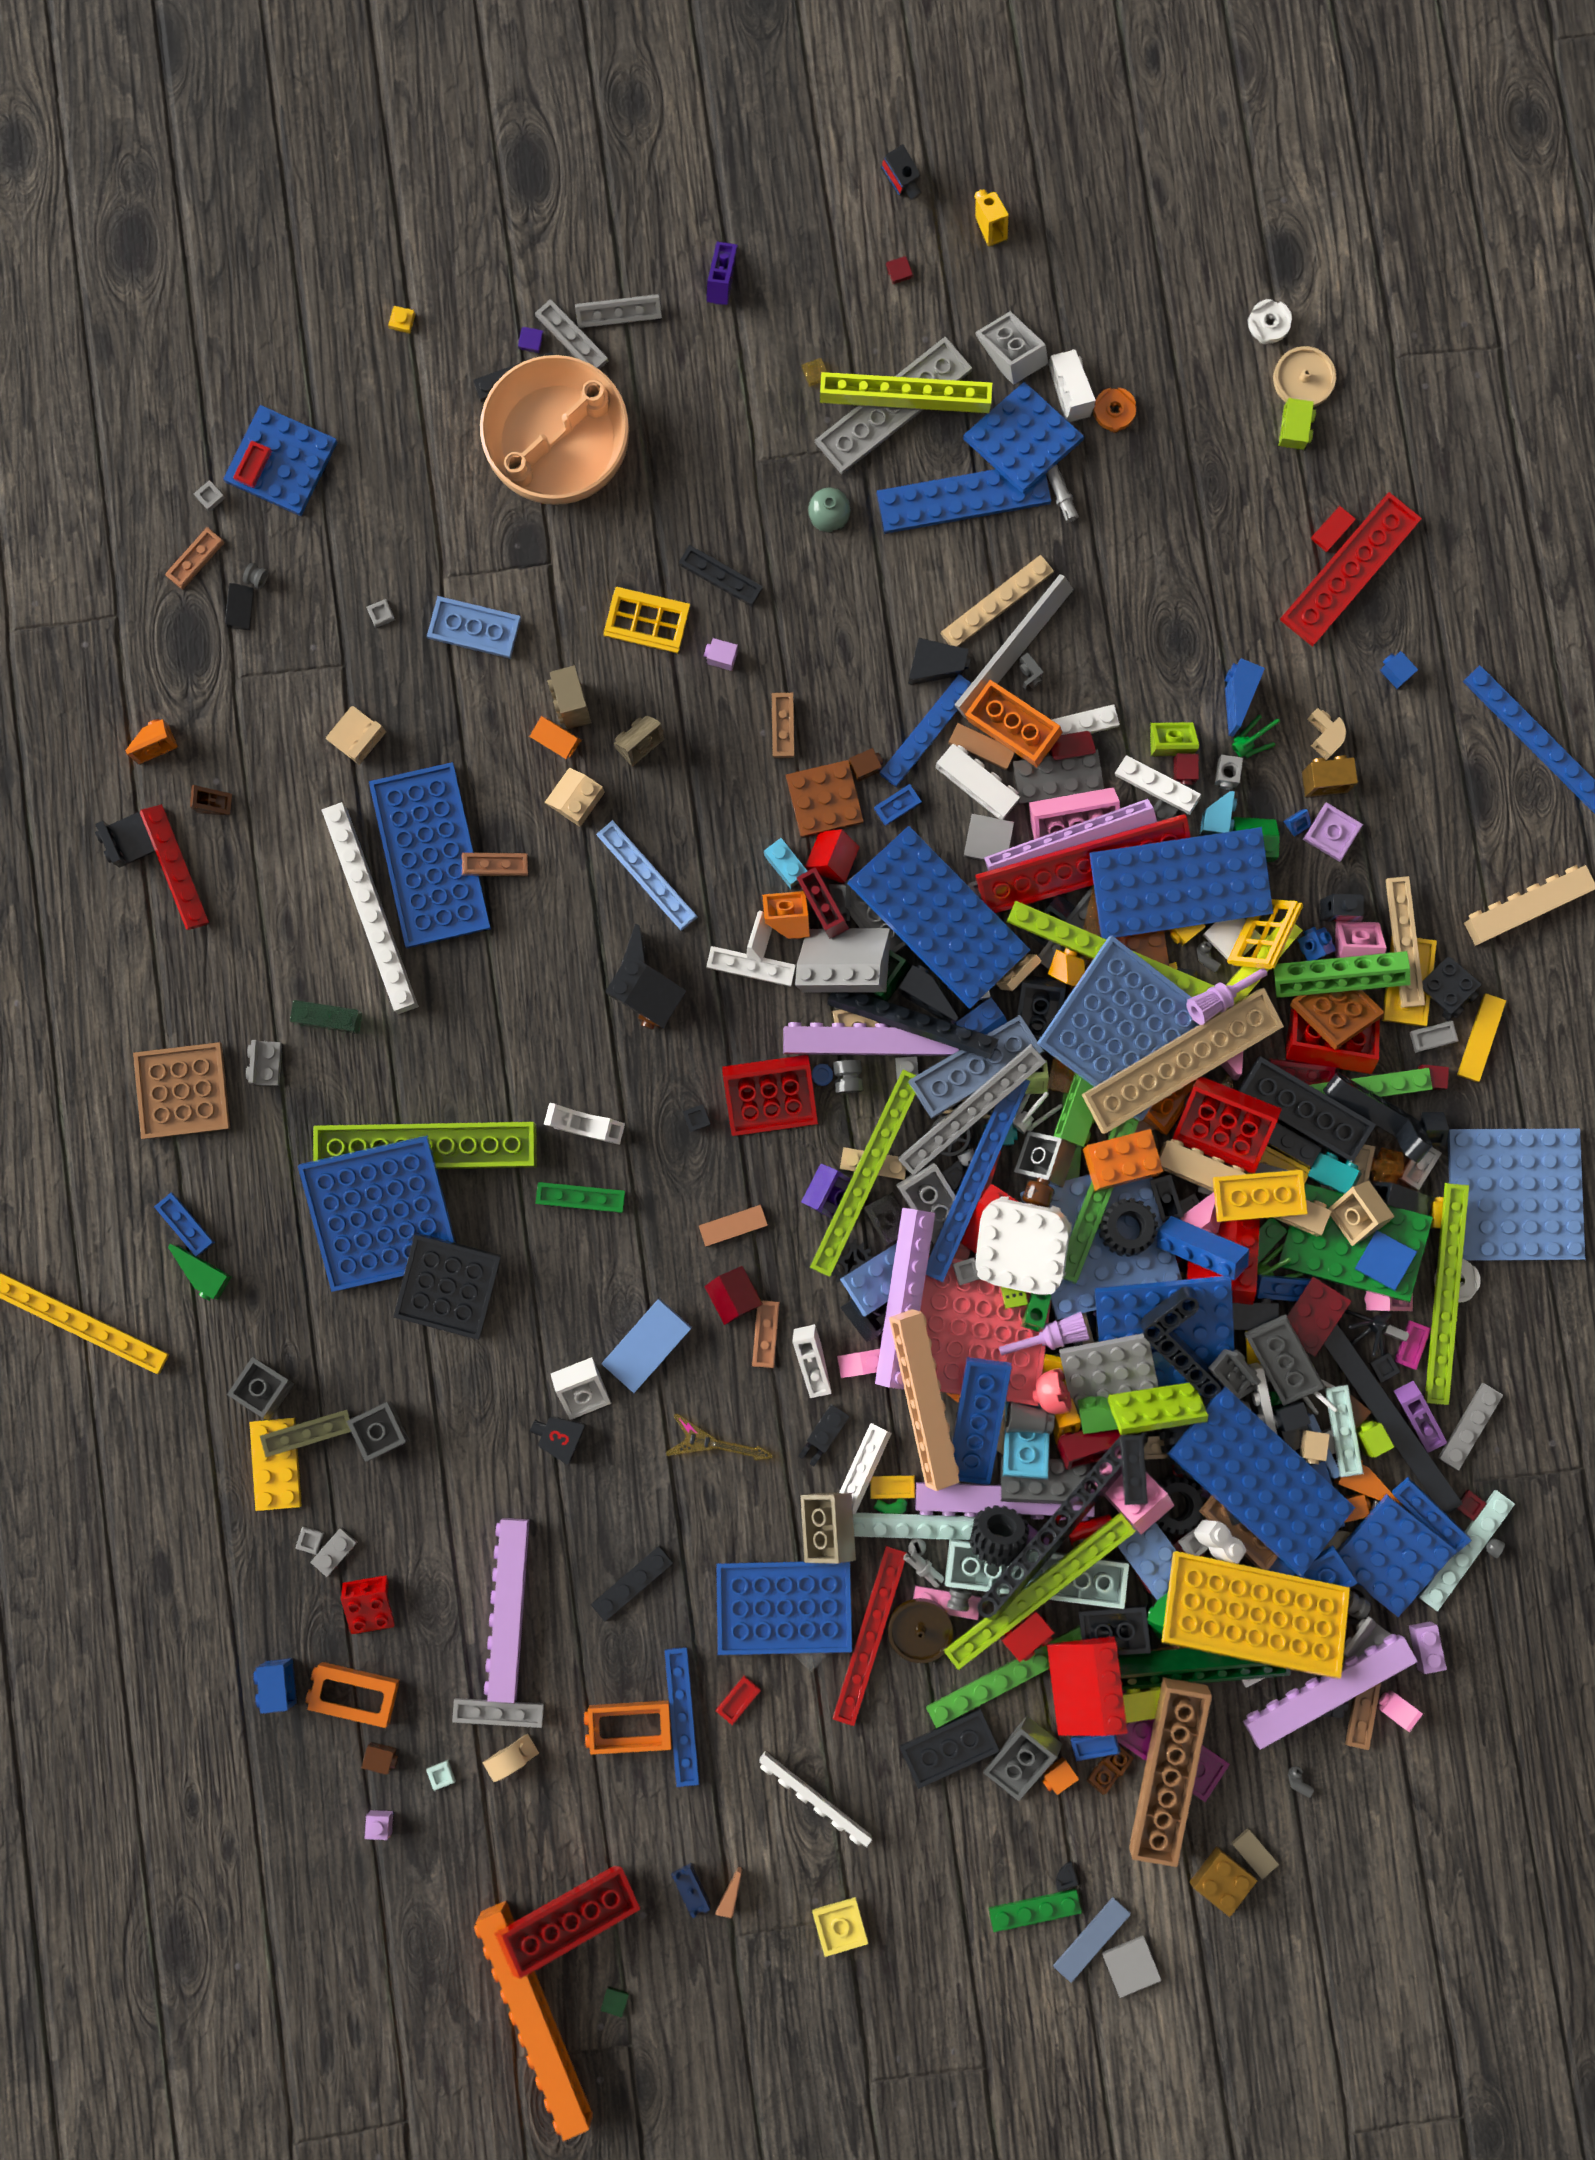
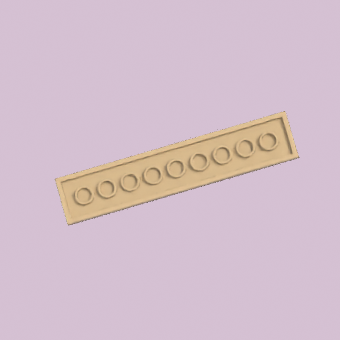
[1082,988,1284,1134]

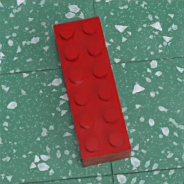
[495,1866,640,1979]

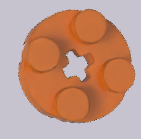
[1093,388,1136,433]

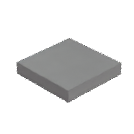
[963,814,1014,861]
[1102,1936,1161,1998]

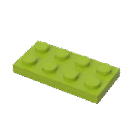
[1107,1383,1208,1435]

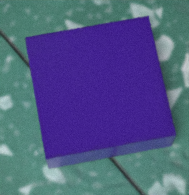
[518,326,544,353]

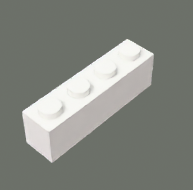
[935,744,1020,820]

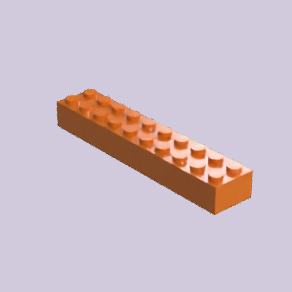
[474,1901,593,2141]

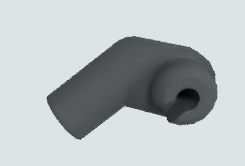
[1197,941,1221,973]
[1288,1766,1314,1798]

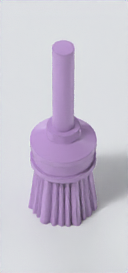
[1186,968,1267,1025]
[999,1312,1090,1356]

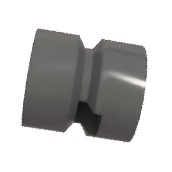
[833,1060,864,1094]

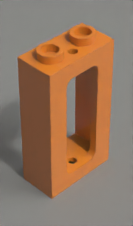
[306,1662,400,1728]
[584,1700,672,1755]

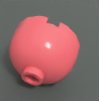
[1033,1368,1072,1415]

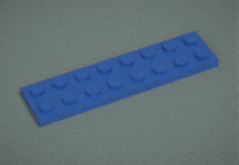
[876,469,1051,534]

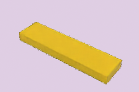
[1457,993,1506,1082]

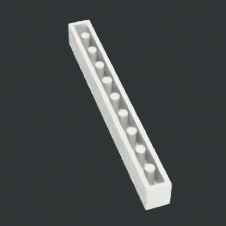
[322,802,419,1014]

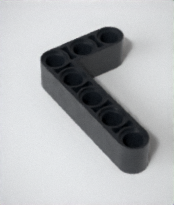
[1323,1072,1433,1163]
[1141,1286,1221,1399]

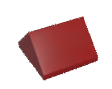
[805,829,859,884]

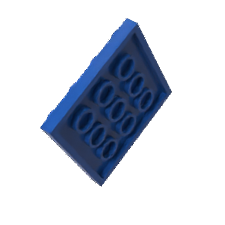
[963,382,1084,494]
[223,405,338,516]
[1337,1494,1457,1617]

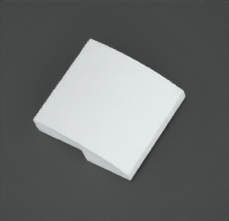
[1203,918,1261,960]

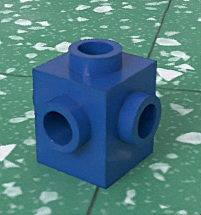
[1297,927,1336,961]

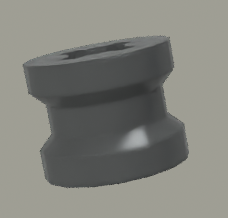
[243,563,268,589]
[947,1587,972,1611]

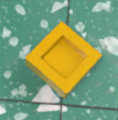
[388,306,415,333]

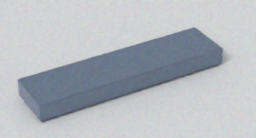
[1053,1897,1131,1983]

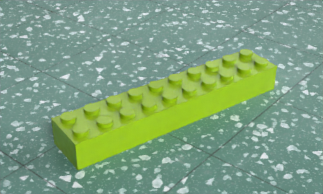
[313,1122,537,1169]

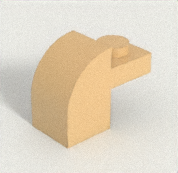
[1308,708,1346,760]
[483,1734,539,1782]

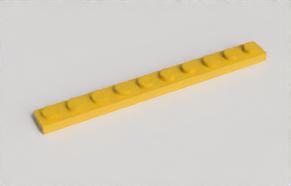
[0,1272,169,1374]

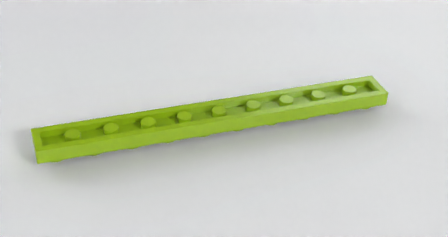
[1007,901,1214,997]
[809,1069,916,1277]
[1425,1183,1469,1405]
[944,1512,1136,1670]

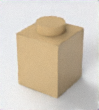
[1300,1430,1330,1464]

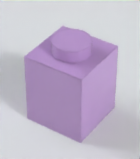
[704,638,738,671]
[365,1810,393,1840]

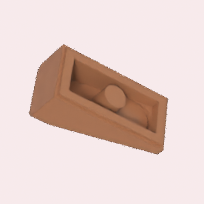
[715,1867,742,1918]

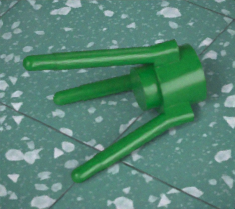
[1232,715,1280,759]

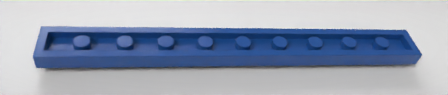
[1463,666,1595,814]
[926,1079,1030,1282]

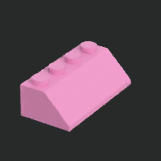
[1029,787,1120,839]

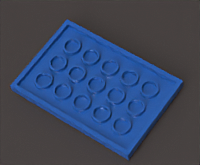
[717,1562,852,1655]

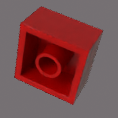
[1000,1610,1054,1662]

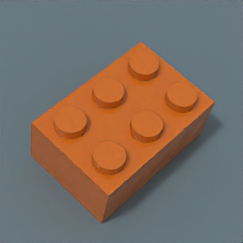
[1083,1129,1163,1192]

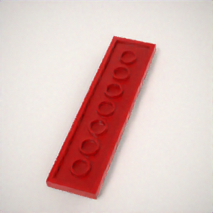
[1280,492,1422,647]

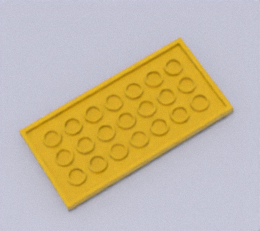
[1162,1551,1350,1679]

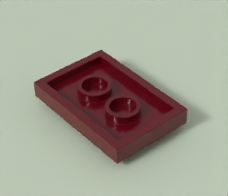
[1287,1277,1352,1357]

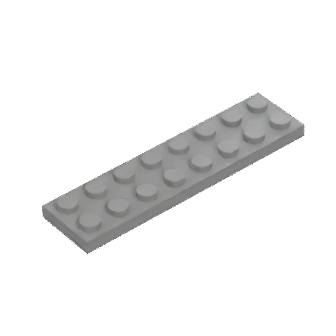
[815,337,972,474]

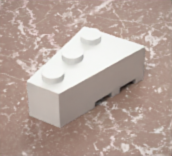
[1049,350,1096,422]

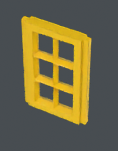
[604,587,690,654]
[1227,899,1303,969]

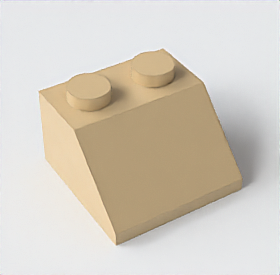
[545,768,605,827]
[1328,1180,1395,1246]

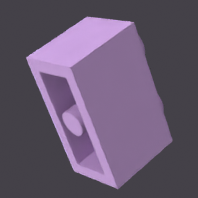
[1409,1622,1447,1674]

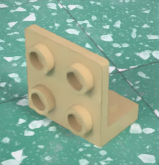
[326,706,386,765]
[996,954,1041,991]

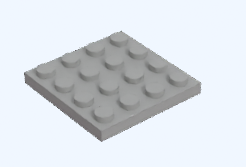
[1059,1333,1158,1427]

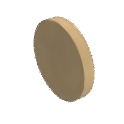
[1273,346,1336,407]

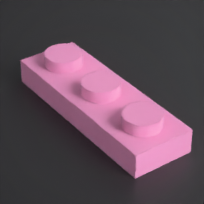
[913,1585,981,1620]

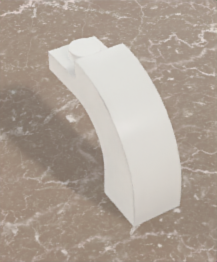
[544,1103,625,1145]

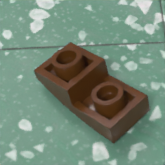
[1086,1745,1134,1795]

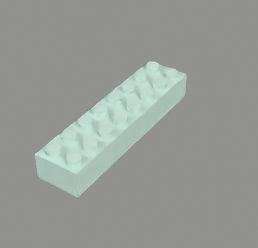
[944,1539,1129,1609]

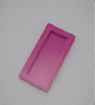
[1394,1321,1431,1370]

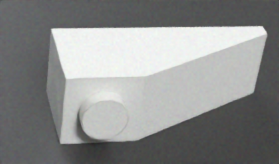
[793,1325,832,1398]

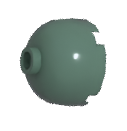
[808,487,851,532]

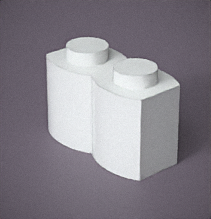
[1194,1520,1246,1564]

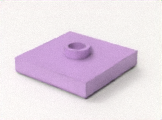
[1303,802,1363,862]

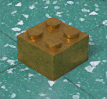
[1302,755,1358,797]
[1190,1846,1257,1917]

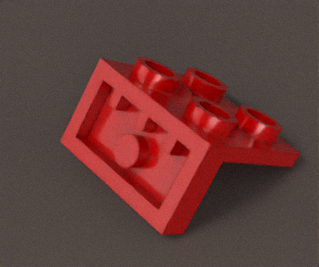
[341,1575,395,1634]

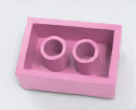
[1094,1455,1174,1535]

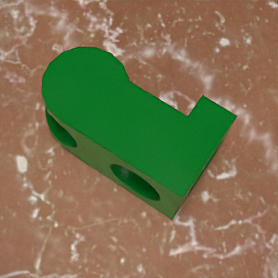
[1021,1293,1051,1332]

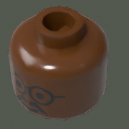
[1022,1178,1055,1208]

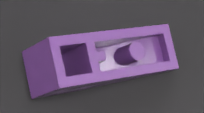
[1394,1381,1447,1453]

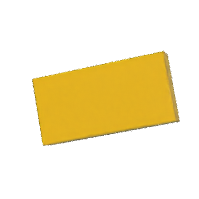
[870,1475,915,1499]

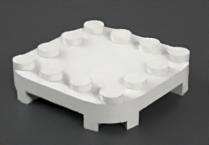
[976,1197,1072,1294]

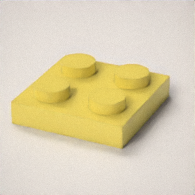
[812,1897,868,1957]

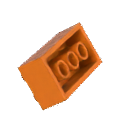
[965,680,1062,767]

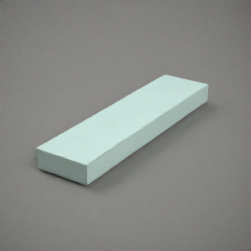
[1325,1385,1363,1477]

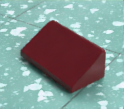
[1049,731,1096,760]

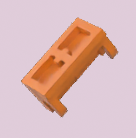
[529,716,581,759]

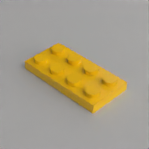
[1382,937,1437,1027]
[1213,1170,1307,1222]
[250,1418,302,1511]

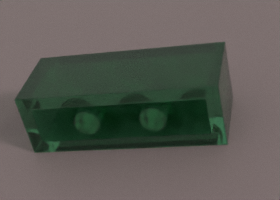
[290,1000,362,1034]

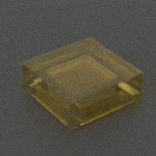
[801,358,827,386]

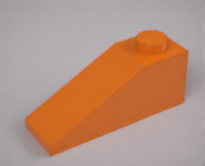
[1333,1460,1402,1506]

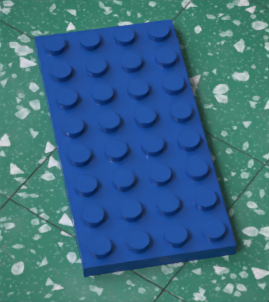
[369,762,491,948]
[847,826,1030,1009]
[1089,827,1273,939]
[1168,1386,1356,1576]

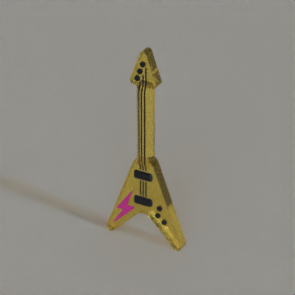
[666,1413,773,1460]

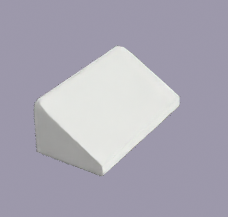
[746,910,772,961]

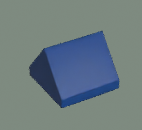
[1283,809,1312,836]

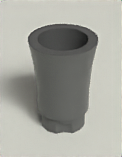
[1005,1401,1055,1434]

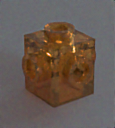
[1371,1147,1405,1184]

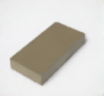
[1231,1828,1279,1880]

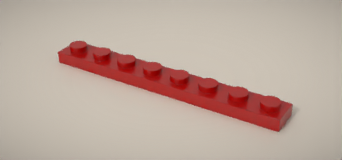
[833,1546,907,1726]

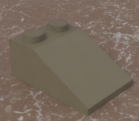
[614,715,664,767]

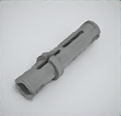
[1047,464,1079,522]

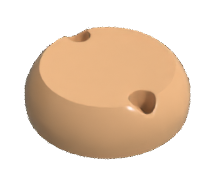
[480,355,629,505]

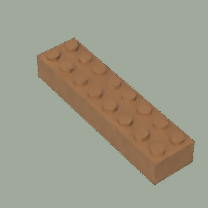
[1129,1678,1212,1867]

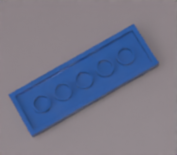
[952,1357,1012,1485]

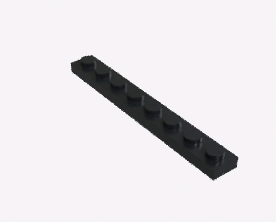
[827,992,999,1059]

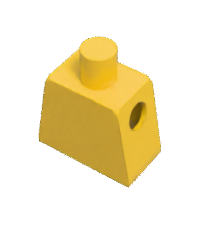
[975,189,1008,246]

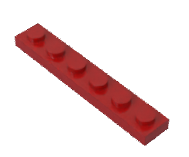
[140,804,209,930]

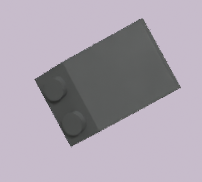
[983,1716,1062,1801]

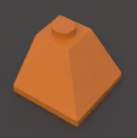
[125,719,178,764]
[762,891,810,939]

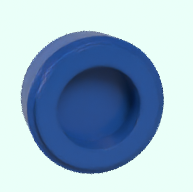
[811,1064,833,1086]

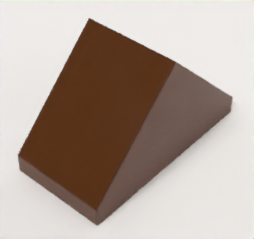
[190,785,232,815]

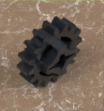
[831,1239,874,1282]

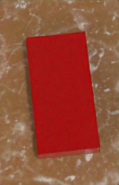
[233,440,272,489]
[1311,506,1356,552]
[715,1675,761,1725]

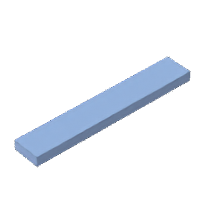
[596,820,697,931]

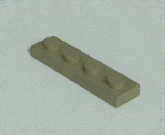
[260,1410,351,1457]

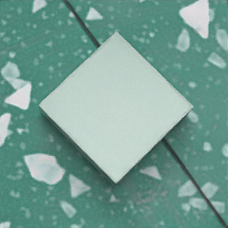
[426,1760,456,1791]

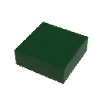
[600,1986,629,2017]

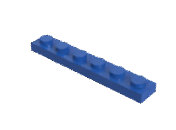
[879,674,972,787]
[665,1647,699,1787]

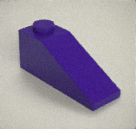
[706,242,737,305]

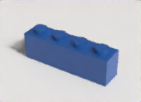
[1157,1216,1249,1281]

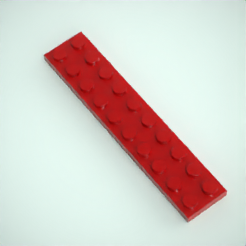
[975,814,1191,913]

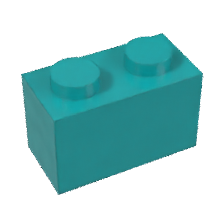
[1308,1152,1362,1194]

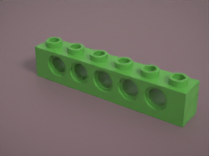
[1274,951,1411,998]

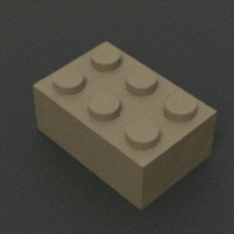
[547,665,591,730]
[800,1492,856,1563]

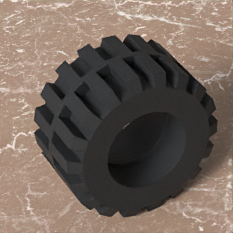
[1099,1198,1158,1257]
[1156,1476,1206,1534]
[970,1505,1029,1567]

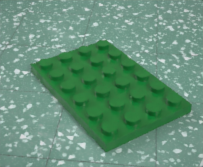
[1280,1184,1433,1303]

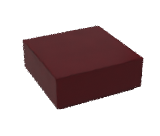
[886,256,913,284]
[1456,1490,1487,1521]

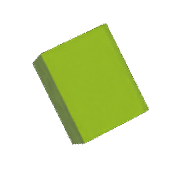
[1150,723,1199,756]

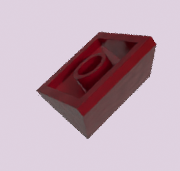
[704,1266,763,1325]

